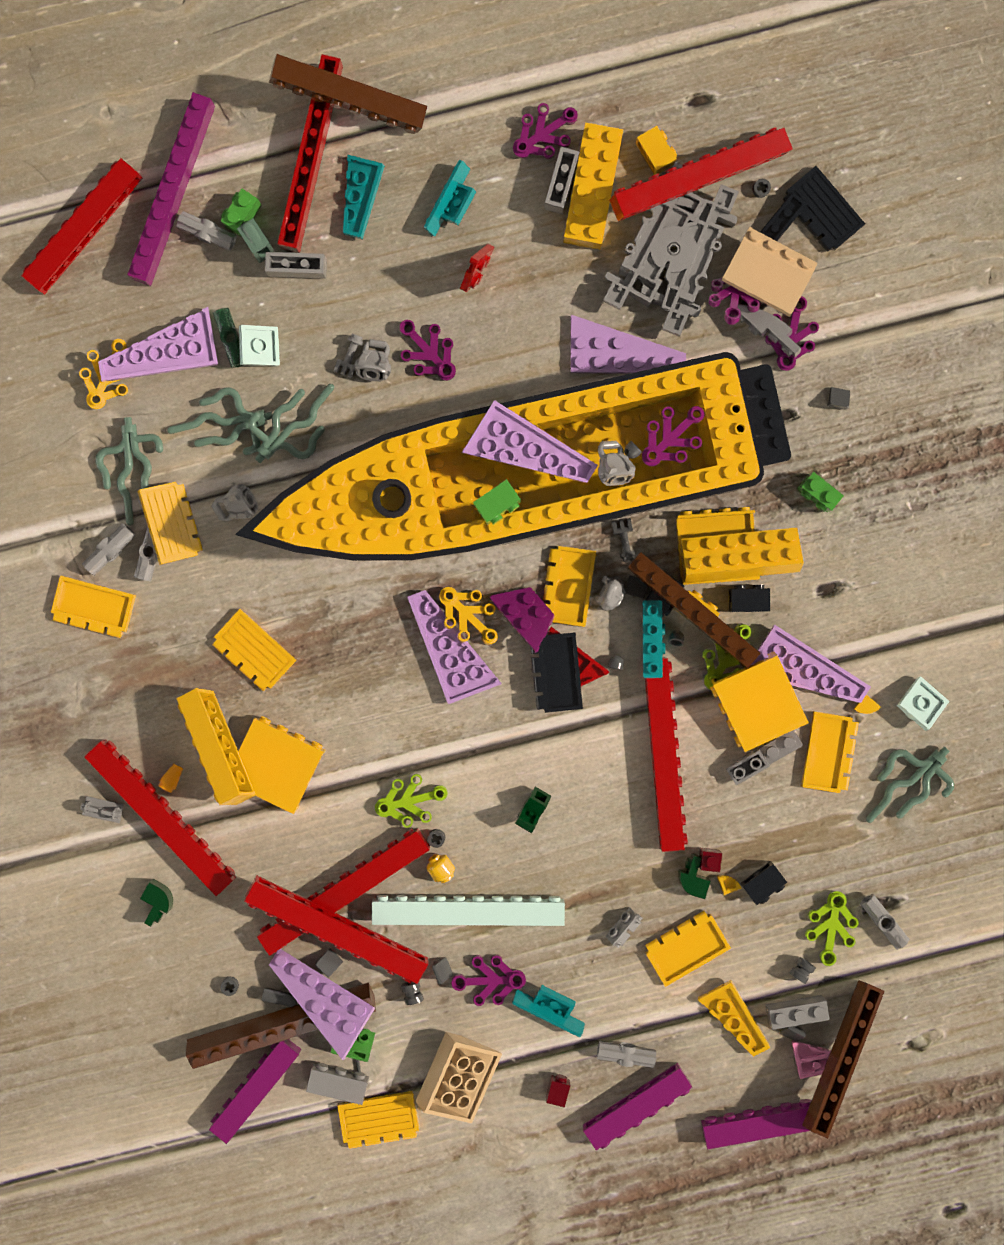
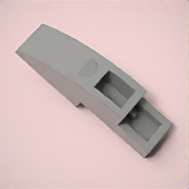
[738,305,801,357]
[726,730,803,785]

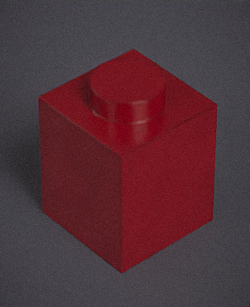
[699,847,722,872]
[546,1074,571,1108]

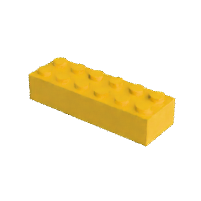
[563,122,623,250]
[680,527,804,583]
[176,688,256,805]

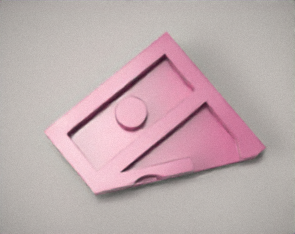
[791,1040,831,1079]

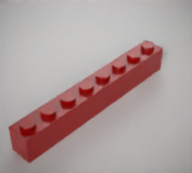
[21,158,143,295]

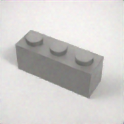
[544,147,579,214]
[265,252,327,279]
[765,995,830,1030]
[306,1063,369,1105]

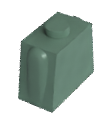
[237,218,275,263]

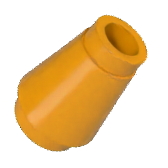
[158,763,183,793]

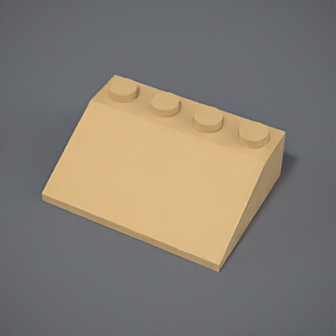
[721,227,818,317]
[415,1032,502,1123]

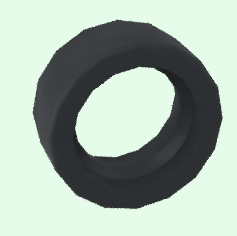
[372,479,411,518]

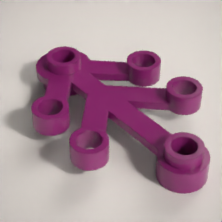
[513,103,578,159]
[709,277,760,325]
[765,296,819,371]
[400,320,456,381]
[642,406,704,466]
[451,954,526,1006]

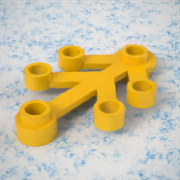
[79,339,128,409]
[439,587,498,645]

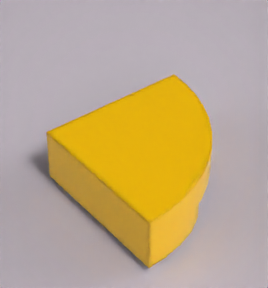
[853,695,881,714]
[717,875,742,895]

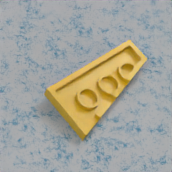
[698,980,770,1057]

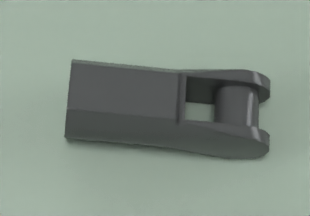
[262,988,297,1007]

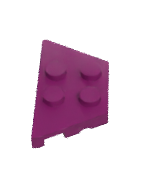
[490,587,555,653]

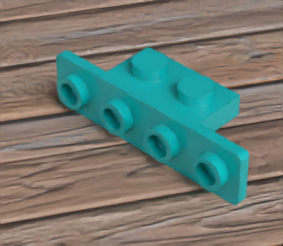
[424,160,476,236]
[643,600,666,678]
[512,985,585,1037]

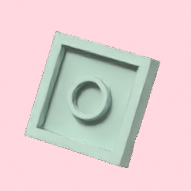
[239,325,280,366]
[897,676,949,731]

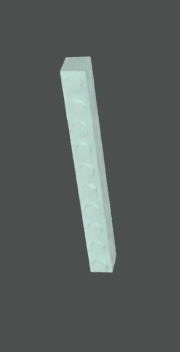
[372,895,565,926]

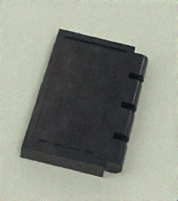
[783,166,865,252]
[530,632,583,713]

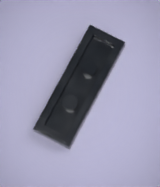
[760,192,808,241]

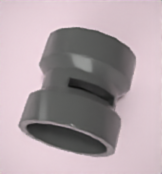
[789,957,816,984]
[401,982,424,1005]

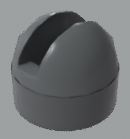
[624,441,642,459]
[668,630,684,646]
[608,656,624,670]

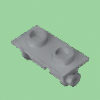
[81,796,124,823]
[606,907,643,948]

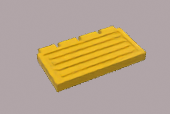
[138,482,203,565]
[543,546,596,627]
[51,576,136,638]
[212,609,297,691]
[801,711,859,793]
[645,910,731,987]
[337,1091,419,1149]

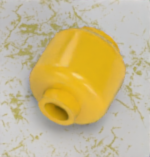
[426,854,455,883]

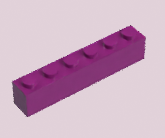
[209,1039,302,1144]
[582,1062,692,1150]
[701,1099,812,1150]

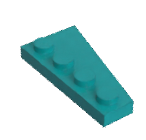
[343,154,385,240]

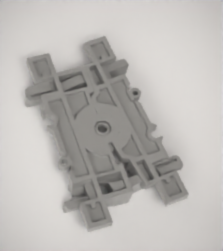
[603,162,739,337]

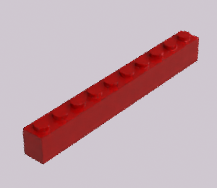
[278,54,343,253]
[609,127,793,222]
[645,657,688,852]
[84,740,236,897]
[257,828,430,956]
[244,875,428,984]

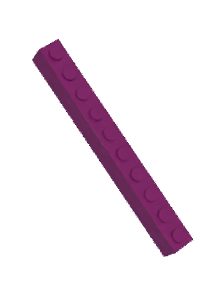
[127,92,215,286]

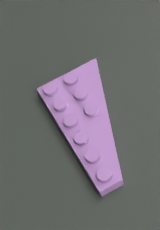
[98,307,218,382]
[571,315,686,374]
[462,400,598,483]
[407,590,502,704]
[750,625,871,703]
[269,949,375,1060]

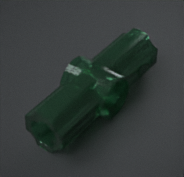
[213,308,244,368]

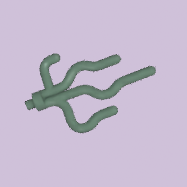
[248,384,334,464]
[167,387,273,455]
[95,417,163,526]
[866,747,954,823]

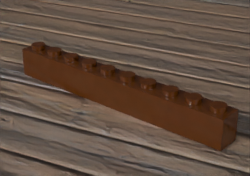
[186,982,376,1069]

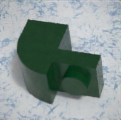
[515,786,551,834]
[678,853,711,899]
[140,879,173,927]

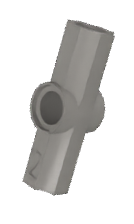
[177,211,237,251]
[82,523,136,575]
[134,526,158,582]
[860,894,910,950]
[597,1041,656,1068]

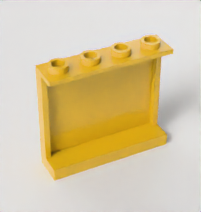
[676,507,760,585]
[710,651,809,752]
[238,716,326,814]

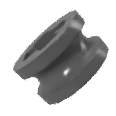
[752,179,771,198]
[428,829,446,848]
[220,976,239,996]

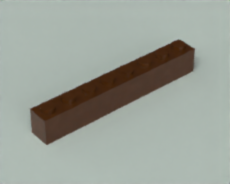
[269,54,427,134]
[626,552,760,668]
[802,980,885,1139]

